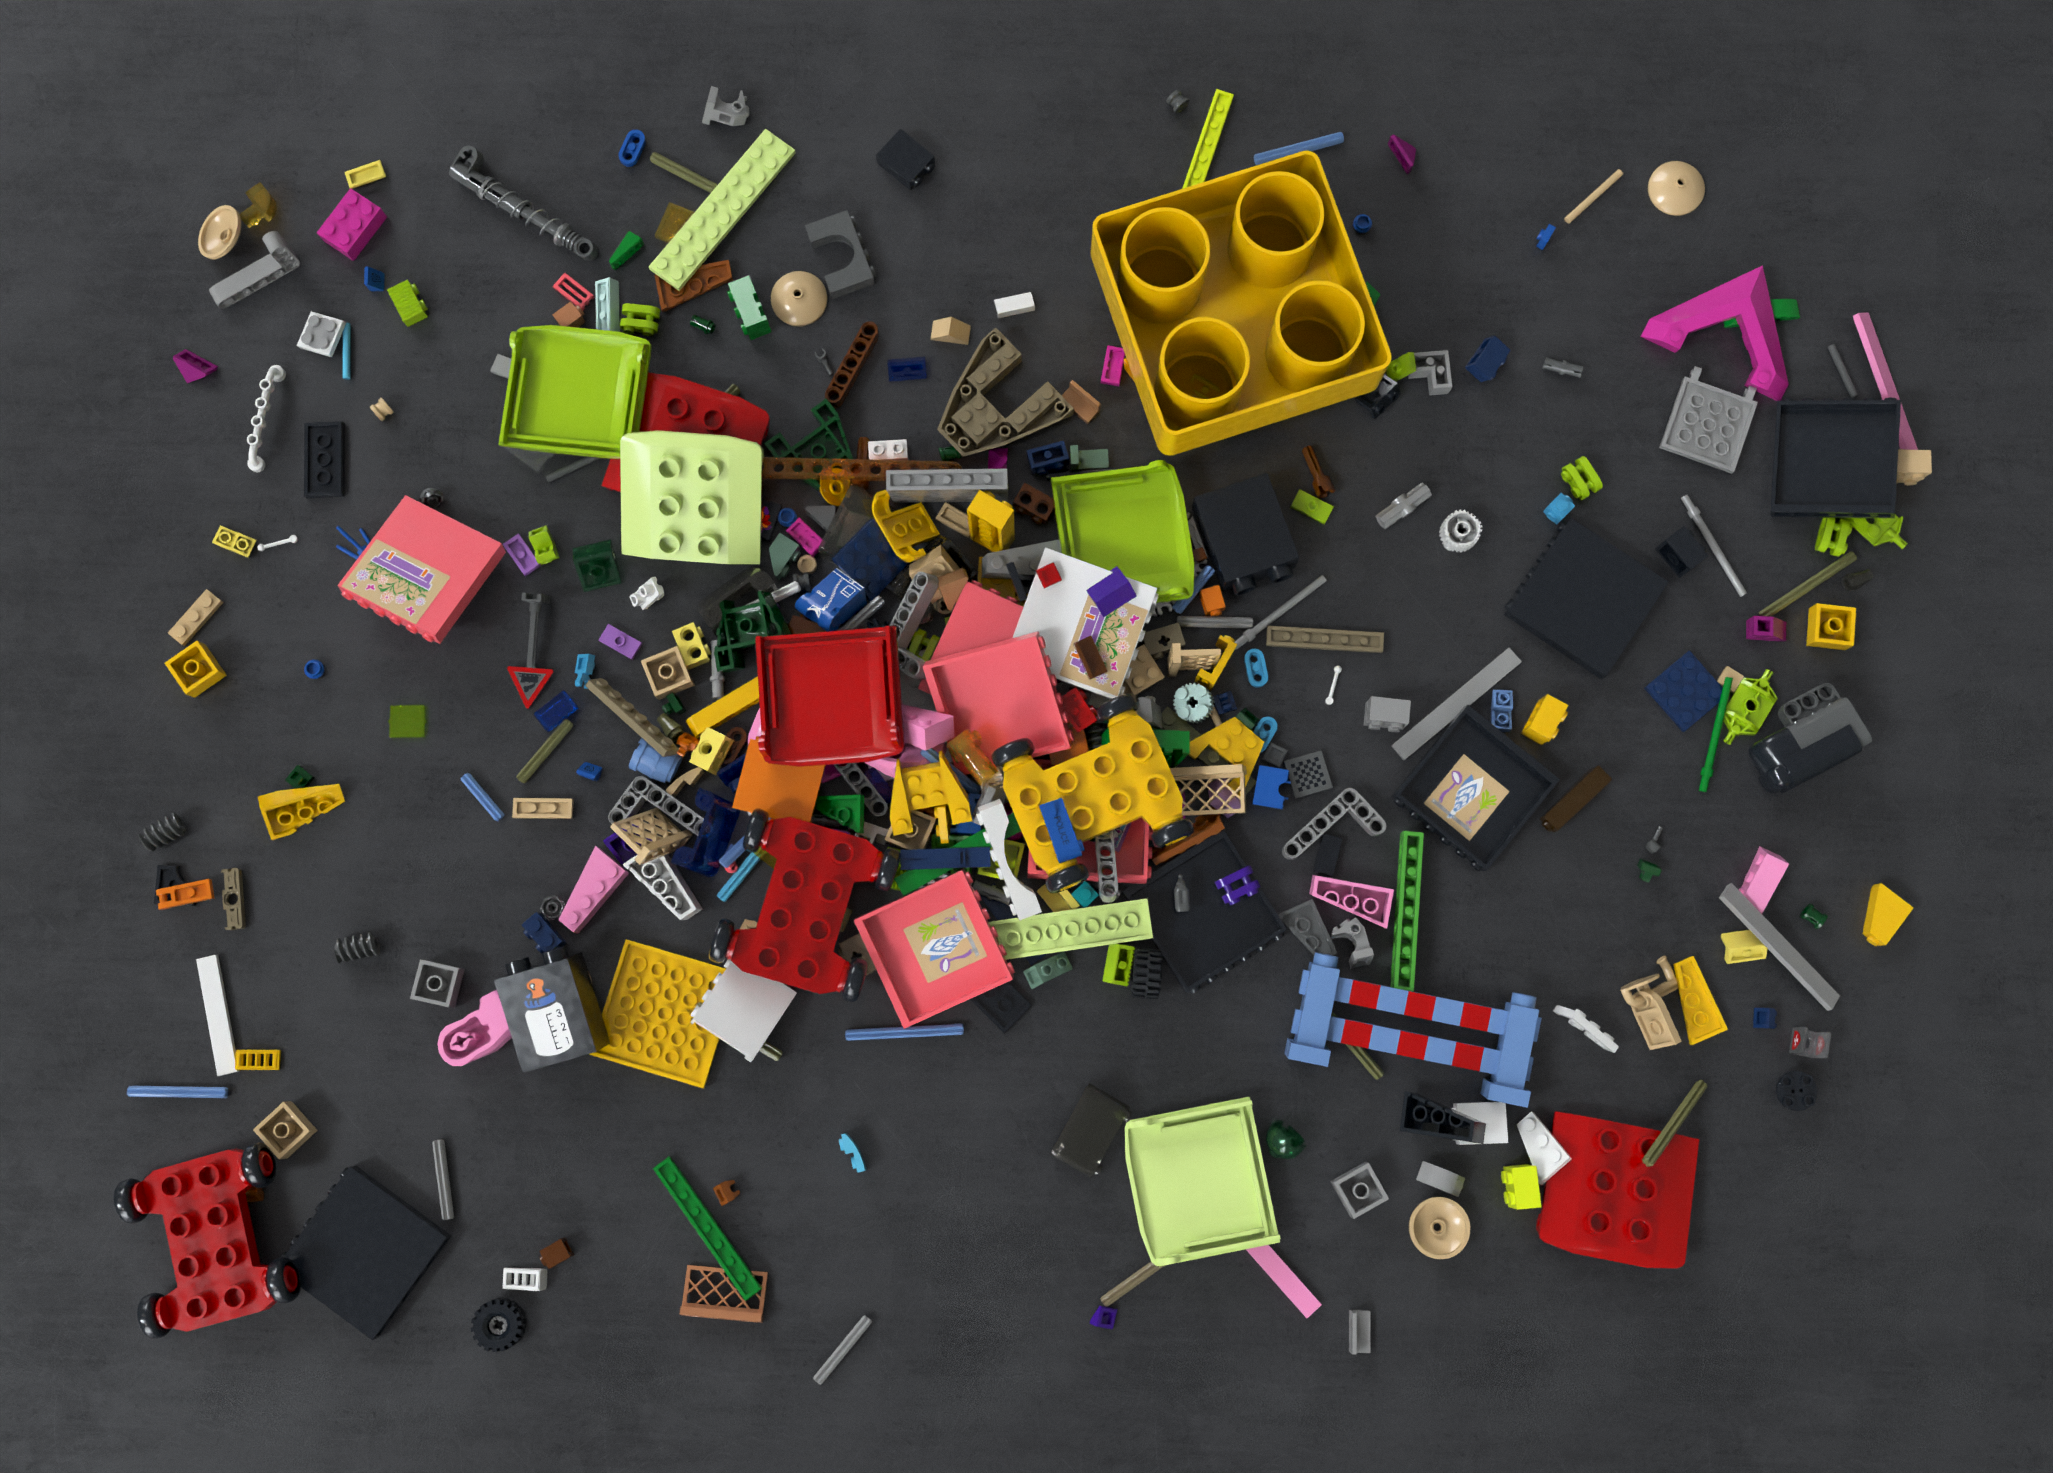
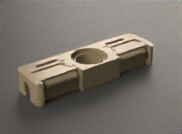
[221,868,246,931]

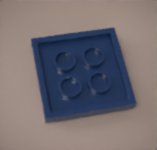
[832,519,908,601]
[1644,650,1723,732]

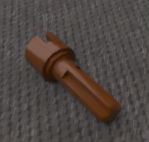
[849,437,870,491]
[1302,445,1335,499]

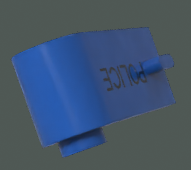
[1039,798,1085,864]

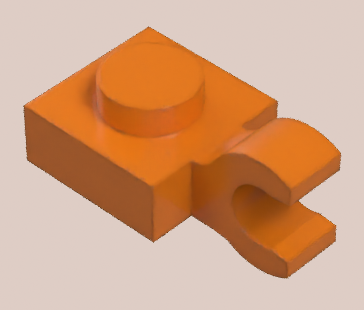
[676,732,700,757]

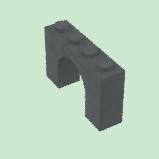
[805,210,876,299]

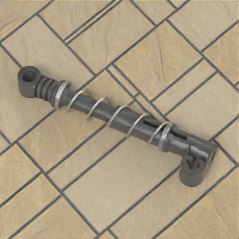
[449,145,599,261]

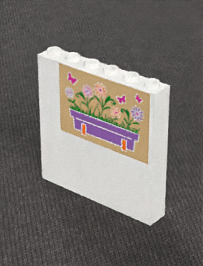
[1013,548,1159,699]

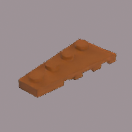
[655,260,733,312]
[1152,806,1225,865]

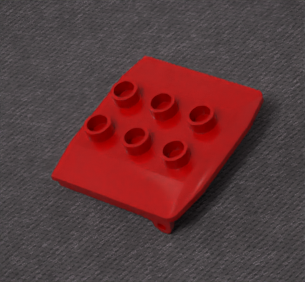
[601,372,770,493]
[755,626,904,767]
[1536,1111,1699,1268]

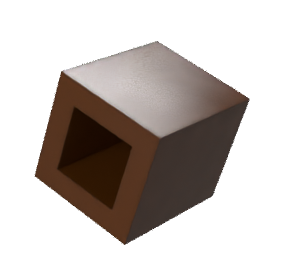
[539,1237,574,1269]

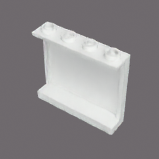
[690,960,797,1062]

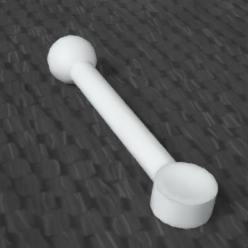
[257,535,298,551]
[1325,666,1342,705]

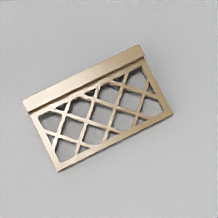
[1167,643,1221,677]
[1170,764,1247,816]
[610,808,693,865]

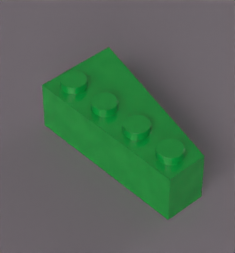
[1102,728,1190,768]

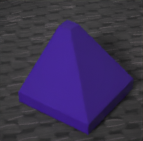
[1089,1306,1118,1330]

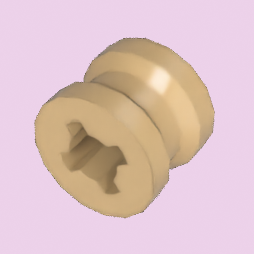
[370,397,394,421]

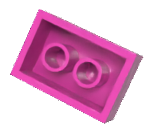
[317,188,387,261]

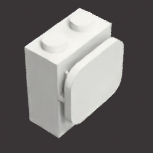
[1452,1102,1508,1145]

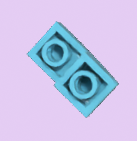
[839,1133,867,1173]

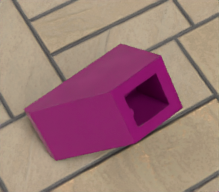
[1746,616,1786,642]

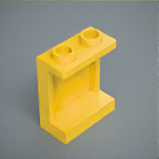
[1194,635,1237,691]

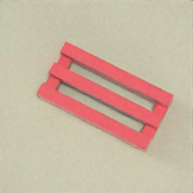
[553,273,595,311]

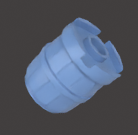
[629,738,683,783]

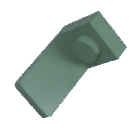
[1070,445,1109,470]
[1023,952,1072,989]

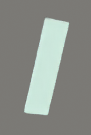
[595,277,620,332]

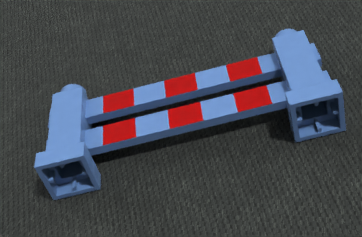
[1284,952,1542,1108]

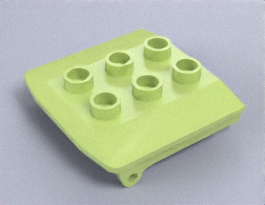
[620,430,764,564]
[1125,1097,1281,1266]

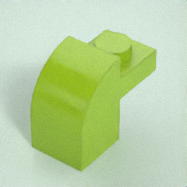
[529,525,559,565]

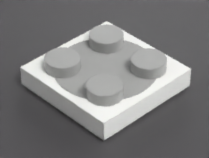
[297,311,346,357]

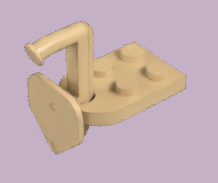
[1620,956,1682,1050]

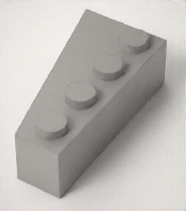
[982,540,1061,581]

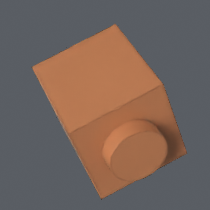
[552,301,585,328]

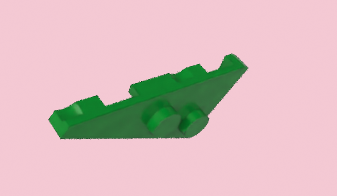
[814,795,864,833]

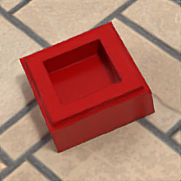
[1036,562,1062,589]

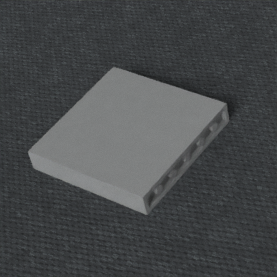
[886,469,1008,503]

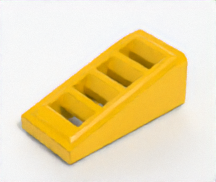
[235,1050,281,1070]

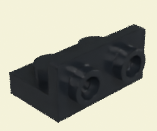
[1355,374,1401,419]

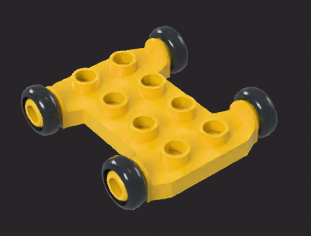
[991,693,1195,893]

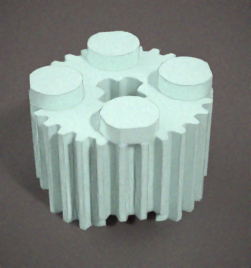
[1173,683,1215,723]

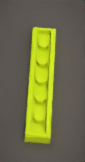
[1182,89,1234,189]

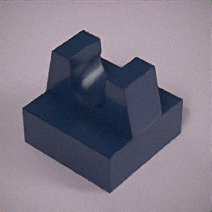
[1212,691,1237,715]
[1753,1008,1777,1029]

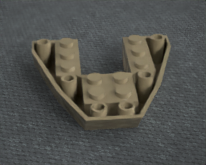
[937,328,1074,457]

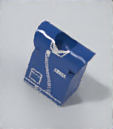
[795,568,867,632]

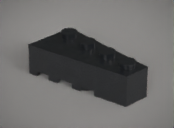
[1400,1091,1486,1144]

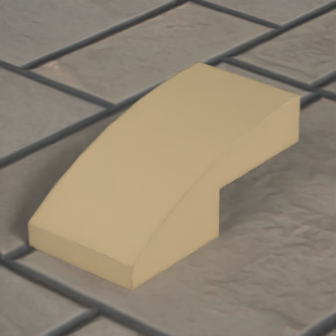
[666,767,705,798]

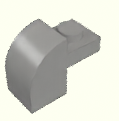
[1416,1161,1465,1197]

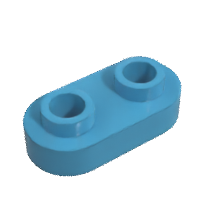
[1244,649,1268,688]
[1253,717,1277,753]

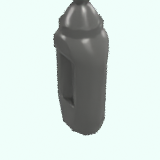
[1174,874,1190,912]

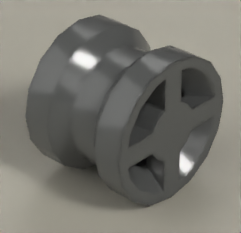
[1166,89,1189,114]
[793,572,811,593]

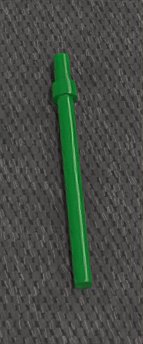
[1699,677,1733,792]

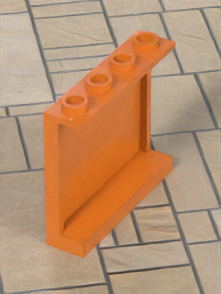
[732,736,826,823]

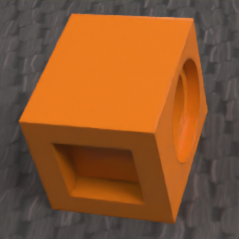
[1199,585,1226,617]

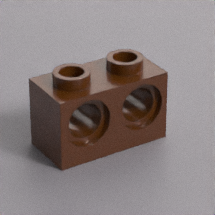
[1013,482,1055,525]

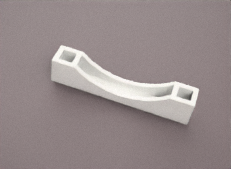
[976,799,1042,920]

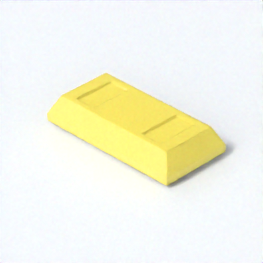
[345,160,386,189]

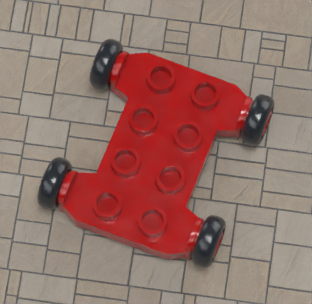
[708,808,901,1002]
[114,1142,301,1339]

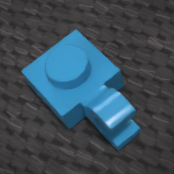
[575,654,595,689]

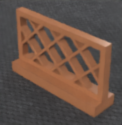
[680,1265,768,1323]

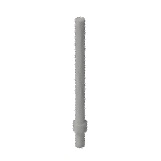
[1681,494,1747,597]
[1234,575,1327,650]

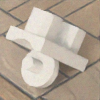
[630,577,664,610]

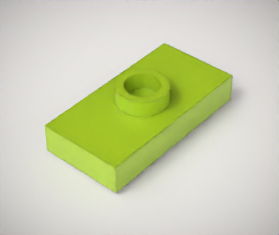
[1386,352,1416,382]
[1290,489,1334,525]

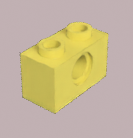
[689,727,734,775]

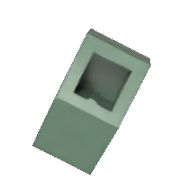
[769,533,801,581]

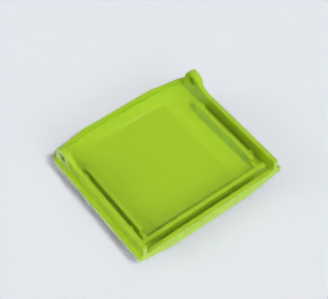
[498,325,652,459]
[1051,460,1194,603]

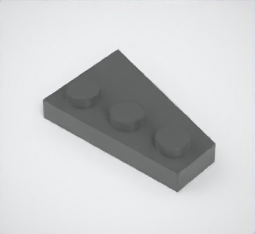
[1278,899,1337,955]

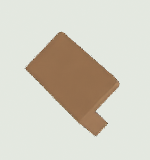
[1062,380,1101,424]

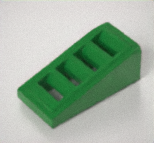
[609,231,644,270]

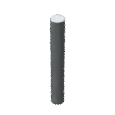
[1827,344,1858,398]
[545,457,601,483]

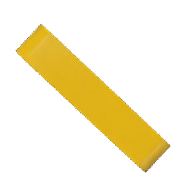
[686,676,759,738]

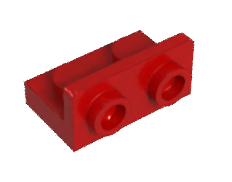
[1061,687,1097,733]

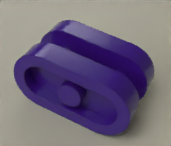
[1214,865,1261,906]

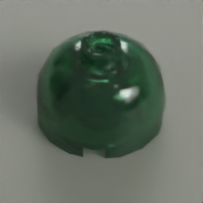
[1266,1120,1307,1160]

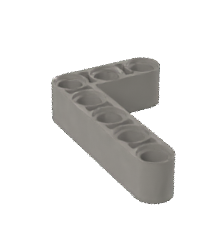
[209,231,300,309]
[889,572,939,679]
[608,776,715,840]
[1282,788,1386,860]
[1094,830,1118,903]

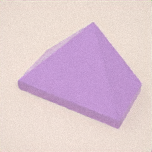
[1208,779,1241,818]

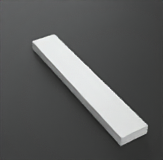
[196,955,239,1076]

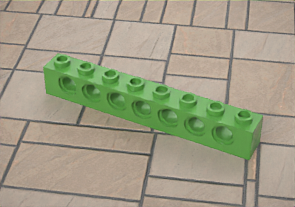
[1390,831,1424,992]

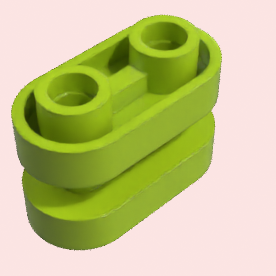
[620,303,660,336]
[1561,456,1603,500]
[1815,518,1852,557]
[904,629,941,662]

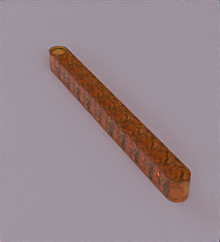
[762,457,962,481]

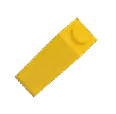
[1862,883,1913,946]

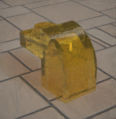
[240,182,277,228]

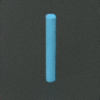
[343,323,351,380]

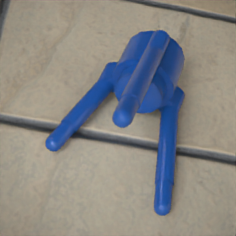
[336,526,370,560]

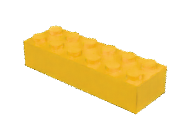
[967,489,1015,552]

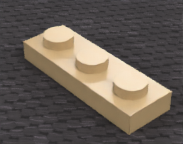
[168,589,224,646]
[512,798,574,819]

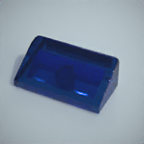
[887,357,927,382]
[534,690,579,732]
[717,752,747,787]
[864,767,892,806]

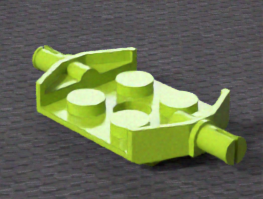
[1843,515,1908,549]
[1723,669,1778,745]

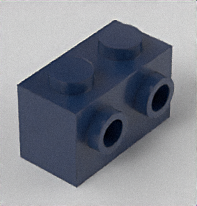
[1465,335,1511,382]
[1027,441,1069,475]
[522,912,567,953]

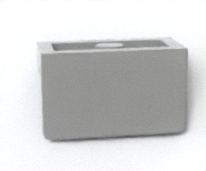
[972,782,1006,825]
[1349,1310,1370,1355]

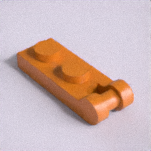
[156,879,215,910]

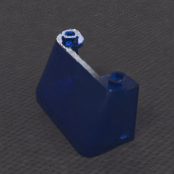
[671,788,740,877]

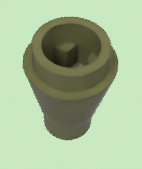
[657,713,684,742]

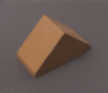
[937,568,969,611]

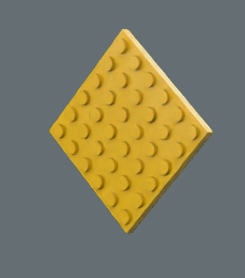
[589,939,726,1088]

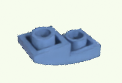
[1491,689,1513,732]

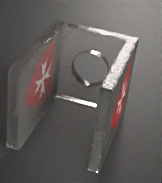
[1789,1027,1831,1059]

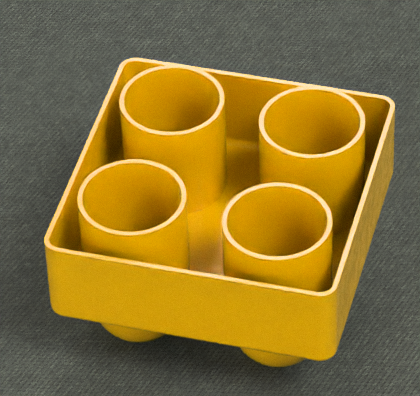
[1091,151,1391,456]

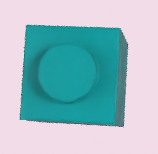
[1071,881,1099,908]

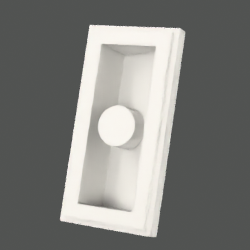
[994,292,1035,318]

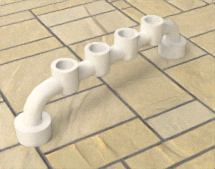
[247,365,286,473]

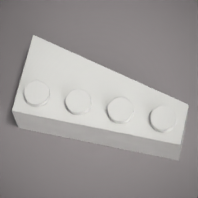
[623,854,703,920]

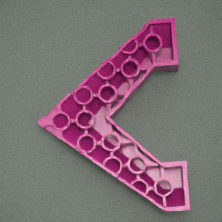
[1640,265,1789,401]

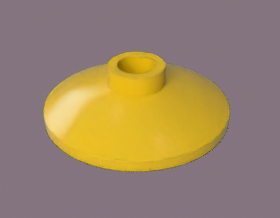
[820,468,854,506]

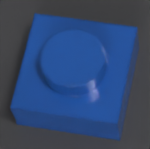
[1536,224,1556,250]

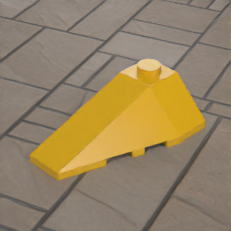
[258,784,345,840]

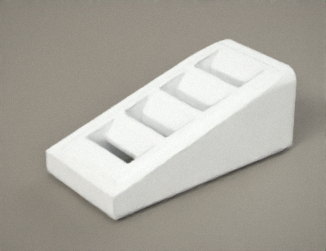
[503,1268,547,1291]

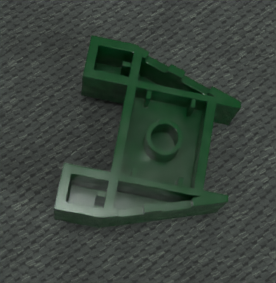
[764,398,855,492]
[714,591,791,672]

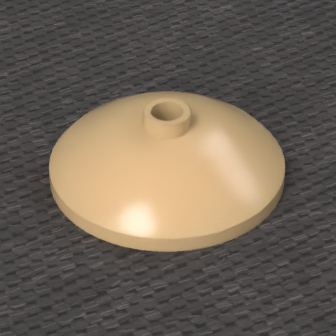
[1648,161,1705,216]
[198,205,242,259]
[771,271,827,326]
[1409,1197,1470,1259]

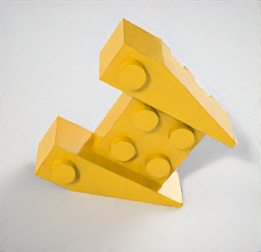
[890,750,972,836]

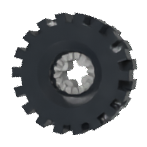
[471,1298,526,1353]

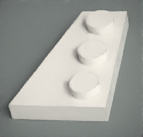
[1553,1005,1619,1053]
[1517,1111,1572,1185]

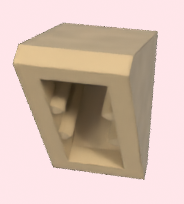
[931,317,971,345]

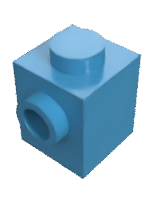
[1543,493,1575,525]

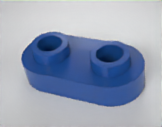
[619,130,646,167]

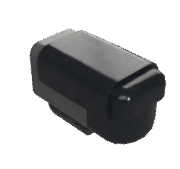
[1748,683,1872,793]

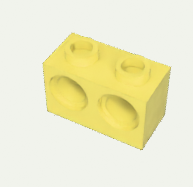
[672,622,711,670]

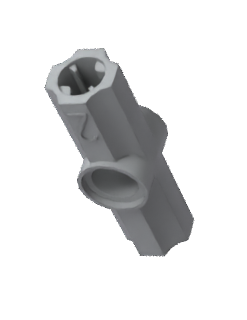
[1375,482,1432,529]

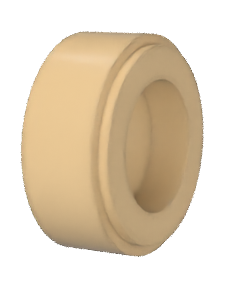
[797,555,817,575]

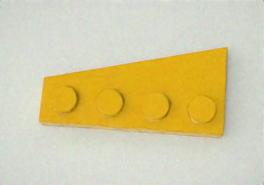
[1673,956,1728,1045]

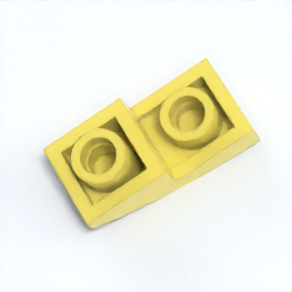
[212,525,257,558]

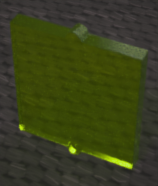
[388,705,427,738]

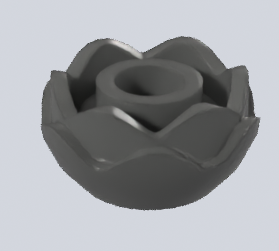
[419,487,443,508]
[540,895,565,920]

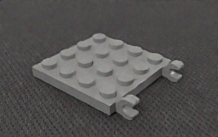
[1659,366,1758,474]

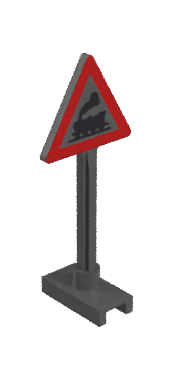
[507,592,554,709]

